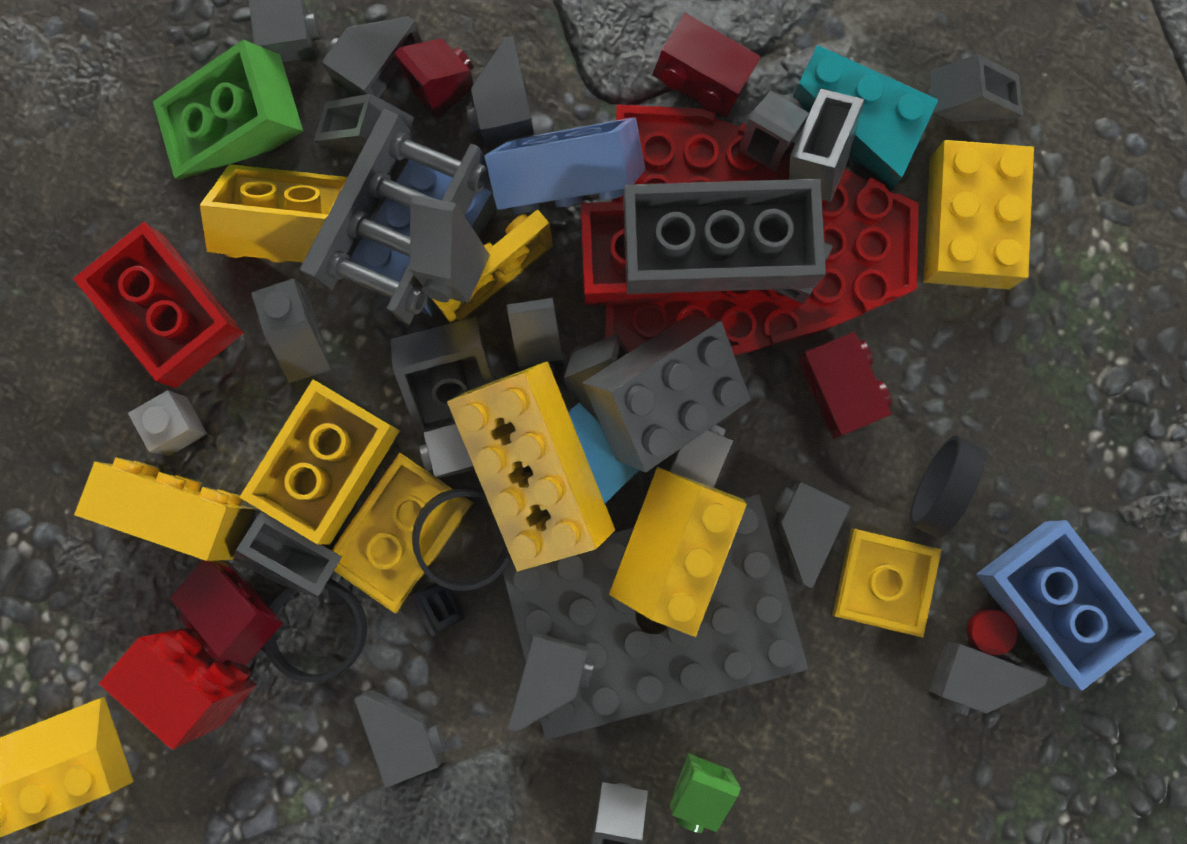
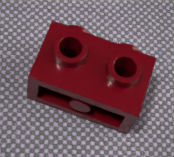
[652,13,761,118]
[797,331,892,439]
[170,560,283,665]

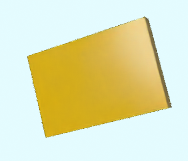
[331,453,473,614]

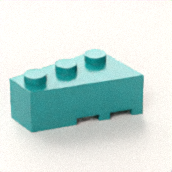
[793,45,938,192]

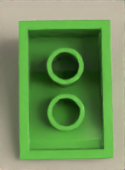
[153,39,303,180]

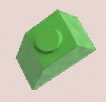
[669,753,741,833]

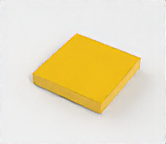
[832,529,942,638]

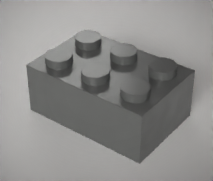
[582,315,751,472]

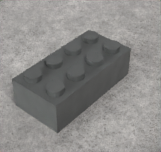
[623,179,826,294]

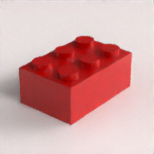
[581,201,722,305]
[73,222,244,388]
[98,627,257,750]

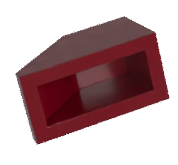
[394,38,474,119]

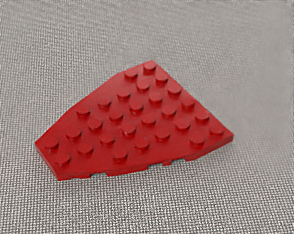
[605,105,919,356]

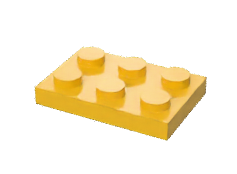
[431,209,553,323]

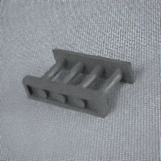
[300,109,489,325]

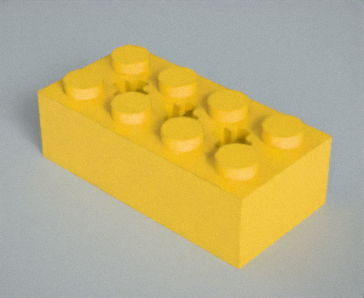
[447,361,615,572]

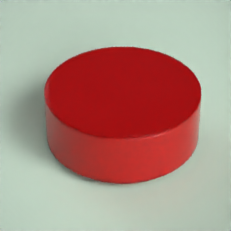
[967,609,1017,656]

